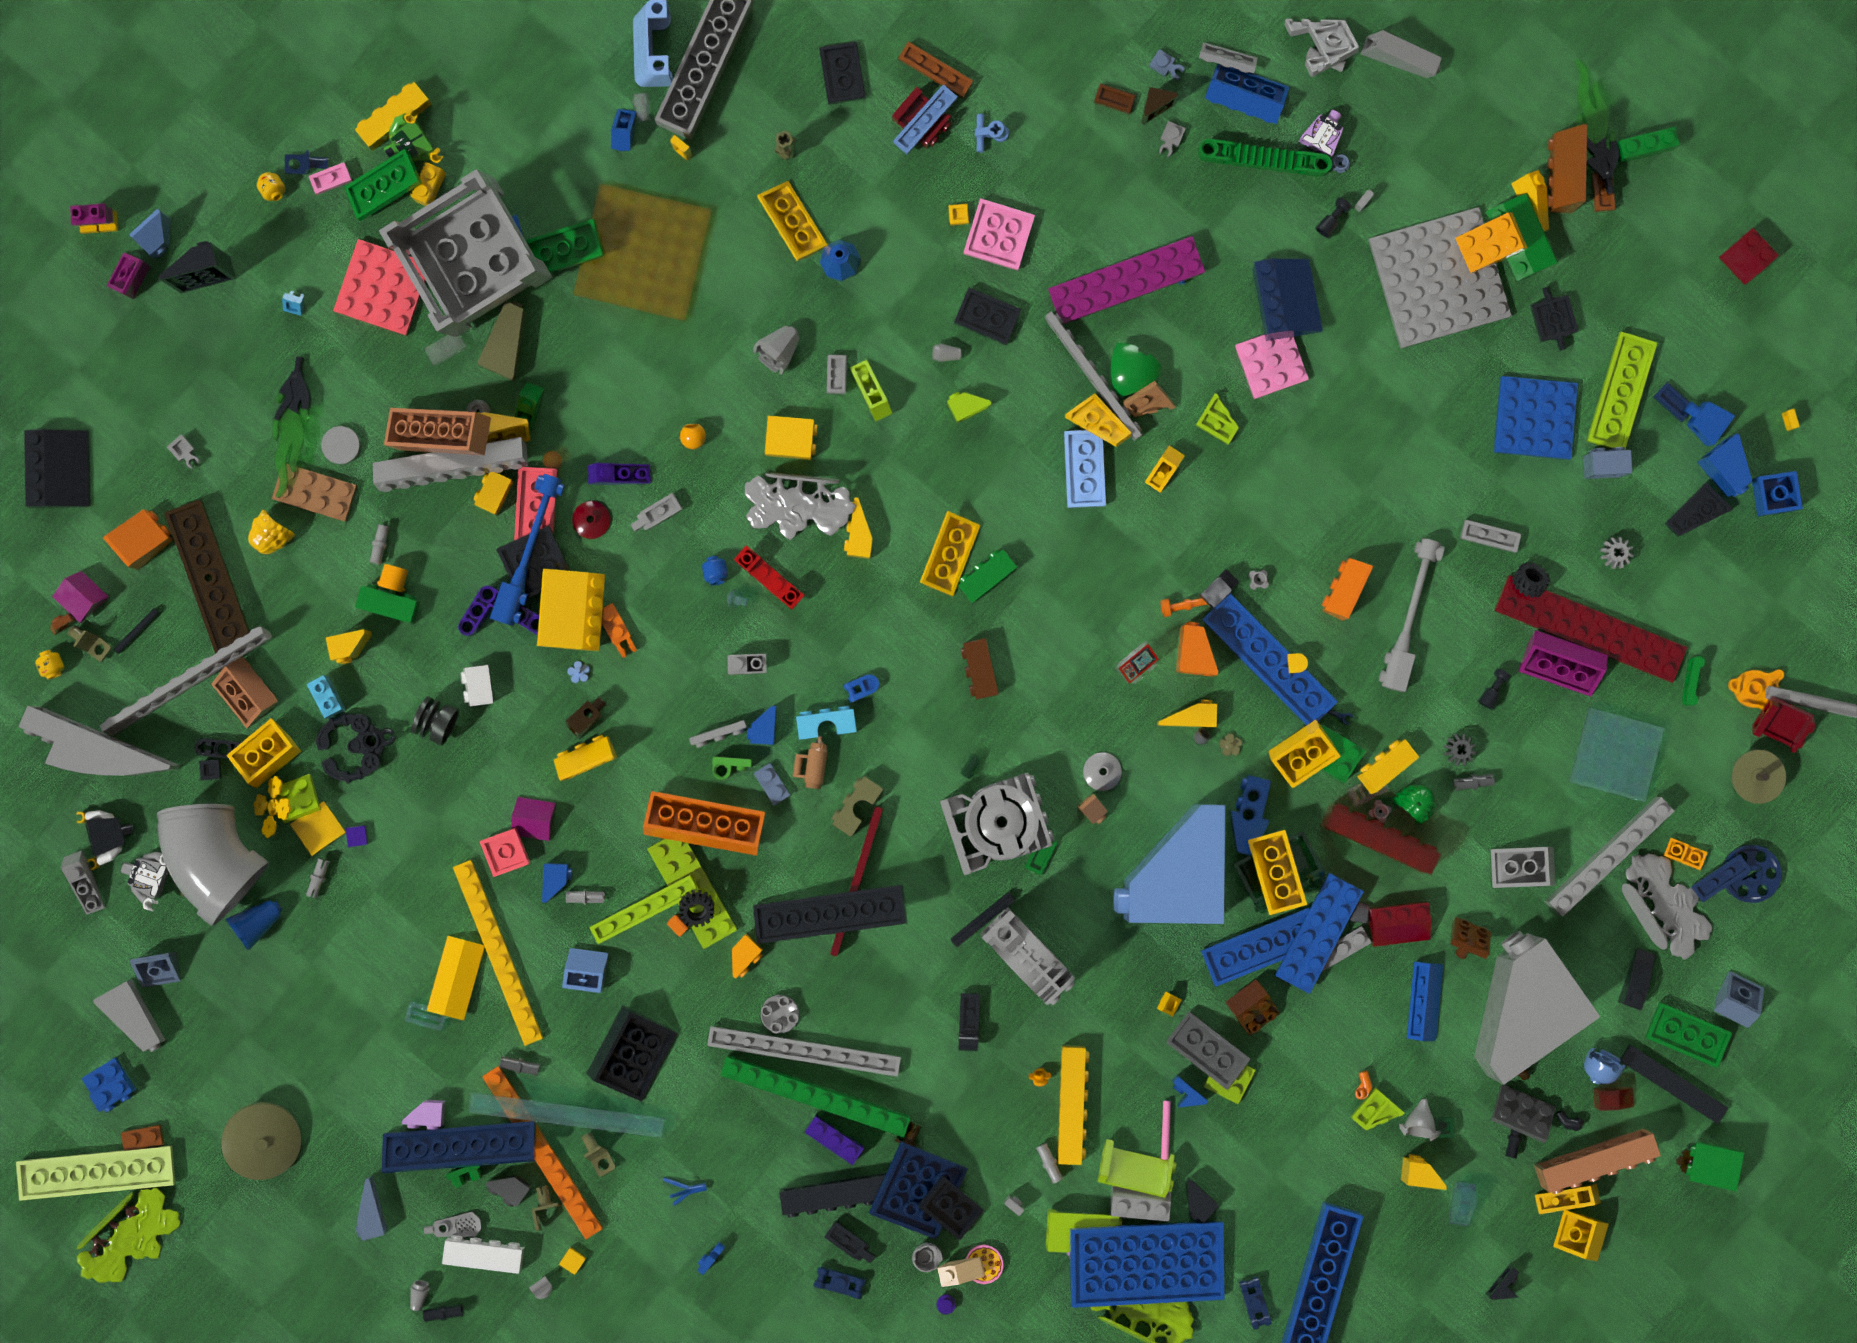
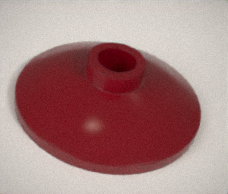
[572,501,611,539]

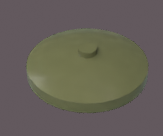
[221,1102,301,1180]

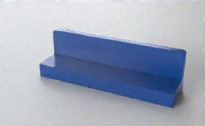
[1407,962,1443,1041]

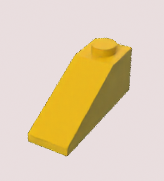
[1511,170,1549,232]
[1157,700,1217,727]
[1535,1184,1601,1214]

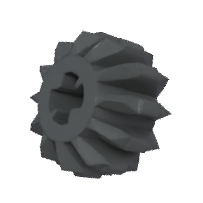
[1444,734,1477,766]

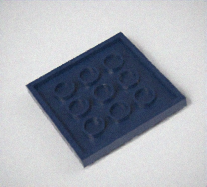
[869,1141,968,1240]

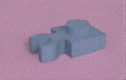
[1149,49,1185,81]

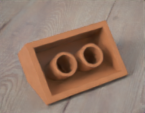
[211,657,278,728]

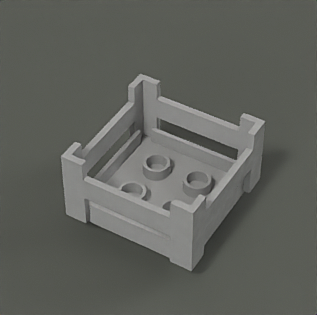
[379,169,553,337]

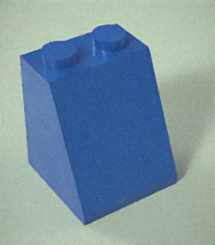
[1697,433,1752,497]

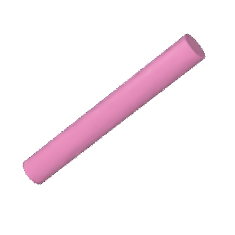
[1161,1101,1171,1160]

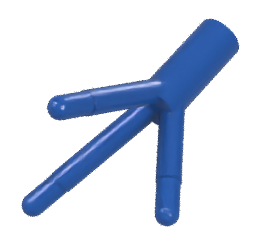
[663,1177,707,1206]

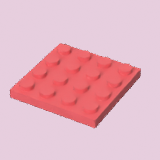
[333,239,426,336]

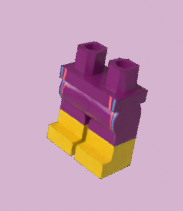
[70,203,118,234]

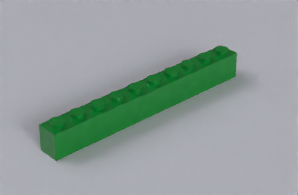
[720,1055,910,1137]

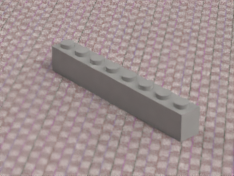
[373,437,528,492]
[1544,797,1674,917]

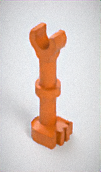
[1160,598,1209,617]

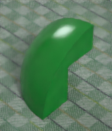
[1111,343,1164,397]

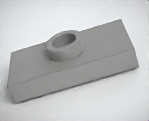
[827,355,847,394]

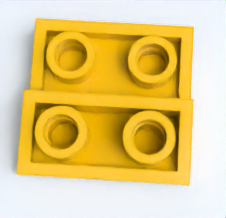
[290,801,346,856]

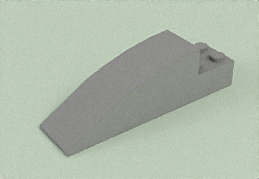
[19,706,181,776]

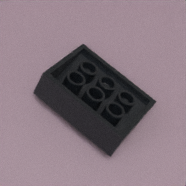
[159,241,236,293]
[24,429,90,509]
[586,1005,678,1102]

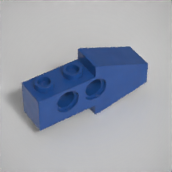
[1229,775,1271,856]

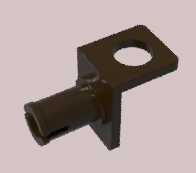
[895,1122,922,1148]

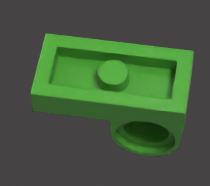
[712,757,753,780]

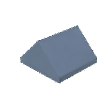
[130,952,180,988]

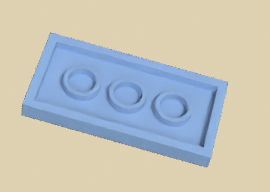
[1064,430,1106,508]

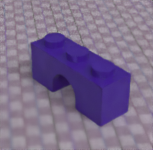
[804,1114,864,1165]

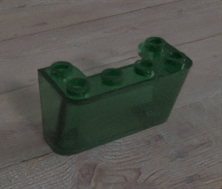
[1234,831,1325,914]

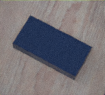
[1653,382,1690,422]

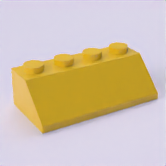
[1248,830,1307,915]

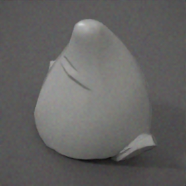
[1399,1099,1441,1141]

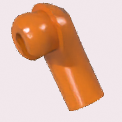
[1355,1071,1372,1100]

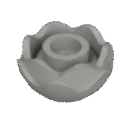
[466,400,490,413]

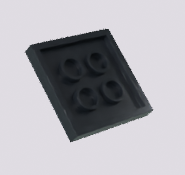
[496,525,571,598]

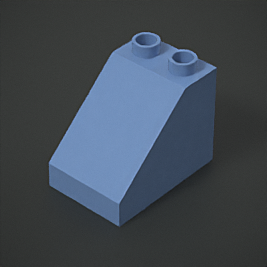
[1114,804,1225,924]

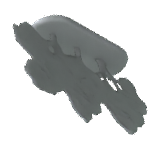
[745,472,856,540]
[1622,853,1712,960]

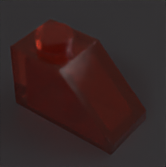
[1594,1087,1634,1111]

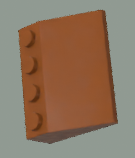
[1547,124,1587,213]

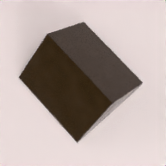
[1141,87,1178,125]

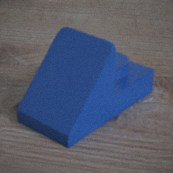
[1172,1075,1208,1107]

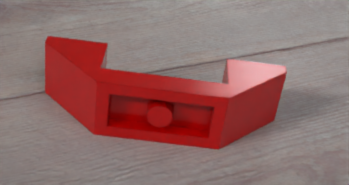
[734,545,805,610]

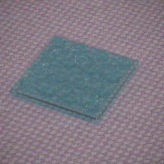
[1569,708,1664,802]

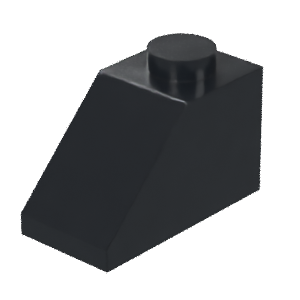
[1186,1177,1219,1223]

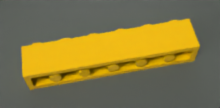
[1058,1046,1089,1165]

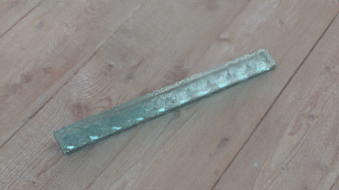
[469,1093,664,1138]

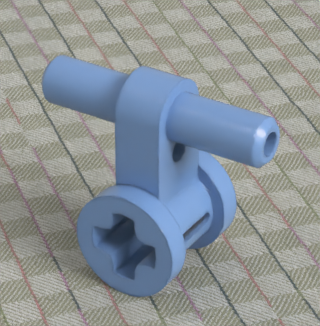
[975,114,1010,153]

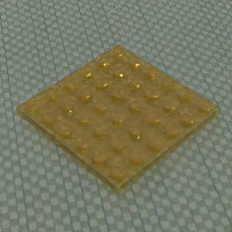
[573,184,712,321]

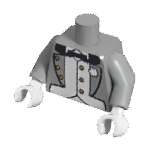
[121,852,169,911]

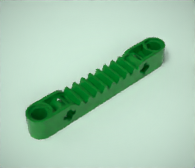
[1198,139,1332,177]

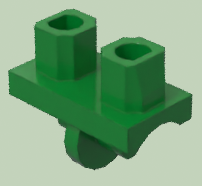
[446,1166,483,1188]

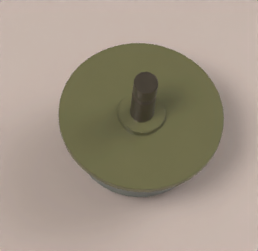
[1732,750,1786,804]

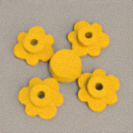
[254,776,291,838]

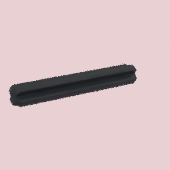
[951,892,1015,947]

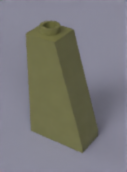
[477,300,526,382]

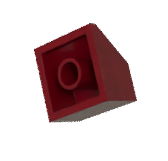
[1718,228,1779,285]

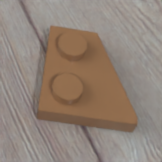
[1123,381,1175,417]

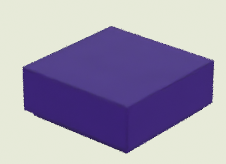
[345,825,368,847]

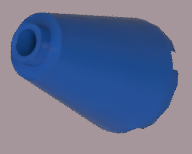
[226,900,282,950]

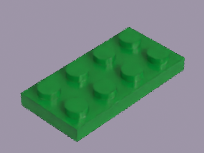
[344,149,422,221]
[525,219,605,274]
[1644,1002,1732,1068]

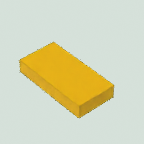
[670,135,693,160]

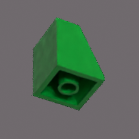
[1686,1141,1744,1192]

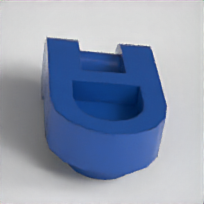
[843,674,879,703]

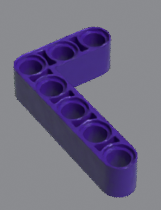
[458,586,539,636]

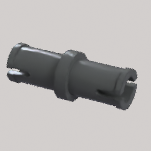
[1454,773,1495,791]
[499,1056,540,1076]

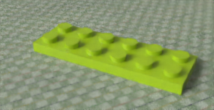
[1586,332,1657,450]
[647,839,737,949]

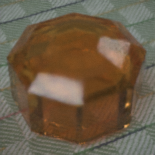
[543,451,562,469]

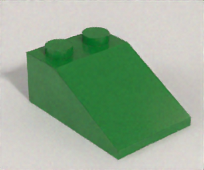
[1318,722,1366,783]

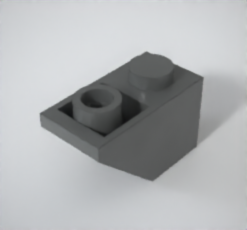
[485,1175,533,1207]

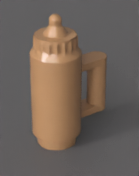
[793,736,828,789]

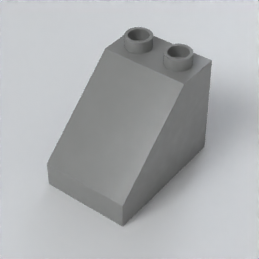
[1474,931,1600,1085]

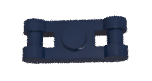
[813,1267,867,1299]
[1239,1276,1272,1330]

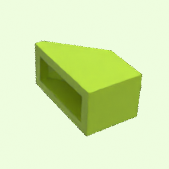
[947,392,992,424]

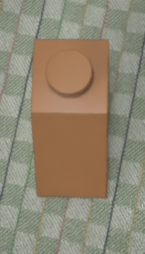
[1077,794,1108,824]

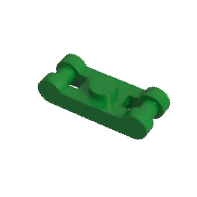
[1682,656,1705,706]

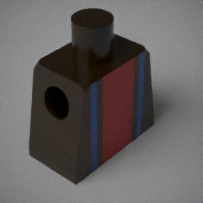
[565,697,607,739]

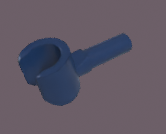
[1327,709,1353,725]

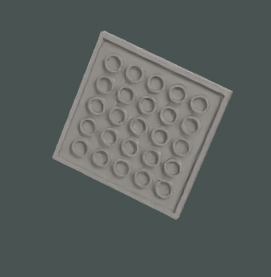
[1368,207,1511,349]

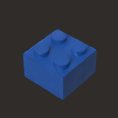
[1752,471,1803,517]

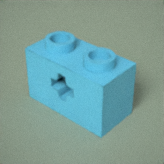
[307,675,346,719]

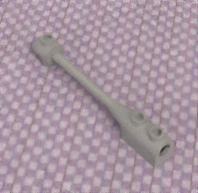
[1379,538,1444,692]

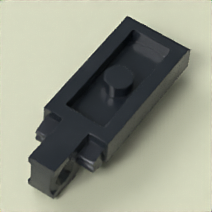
[824,1220,876,1264]

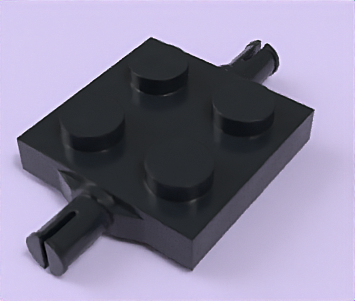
[1530,286,1579,351]

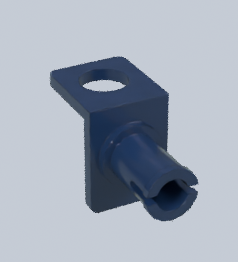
[284,150,328,174]

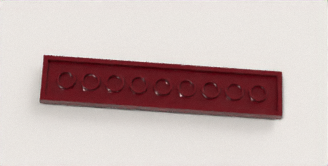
[1494,575,1687,683]

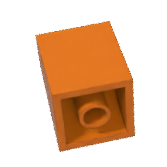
[103,509,174,570]
[1176,622,1218,677]

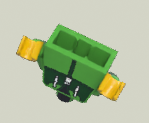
[383,108,443,163]

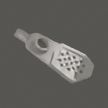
[424,1211,482,1237]

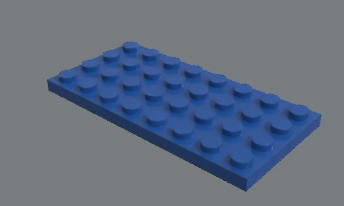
[1070,1221,1225,1308]

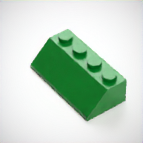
[1486,193,1558,281]

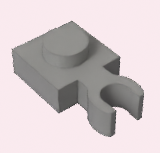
[1159,121,1186,158]
[167,434,201,469]

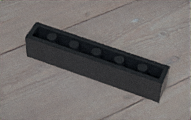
[779,1173,886,1218]

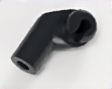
[1555,1110,1584,1131]

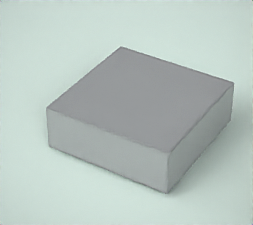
[1355,190,1374,212]

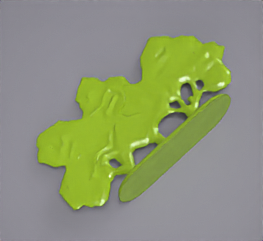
[1091,1302,1194,1343]

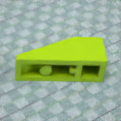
[850,360,893,422]

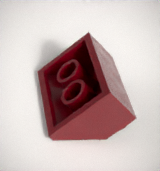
[1369,901,1431,947]

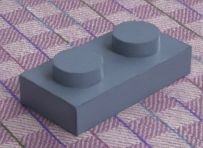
[754,763,790,806]

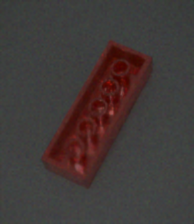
[1320,803,1441,875]

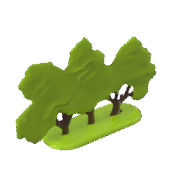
[76,1187,180,1283]

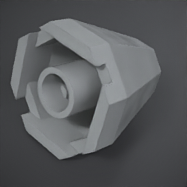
[753,326,800,375]

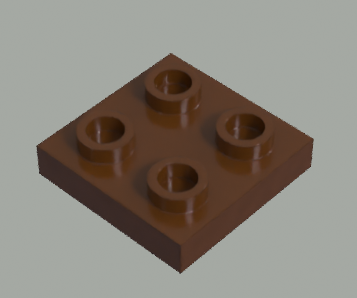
[1450,917,1491,959]

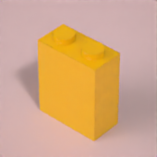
[765,416,818,460]

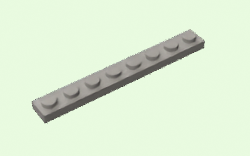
[1045,311,1142,441]

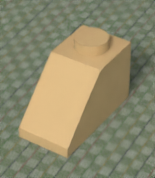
[937,1257,985,1287]

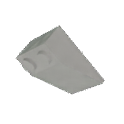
[1491,847,1556,888]

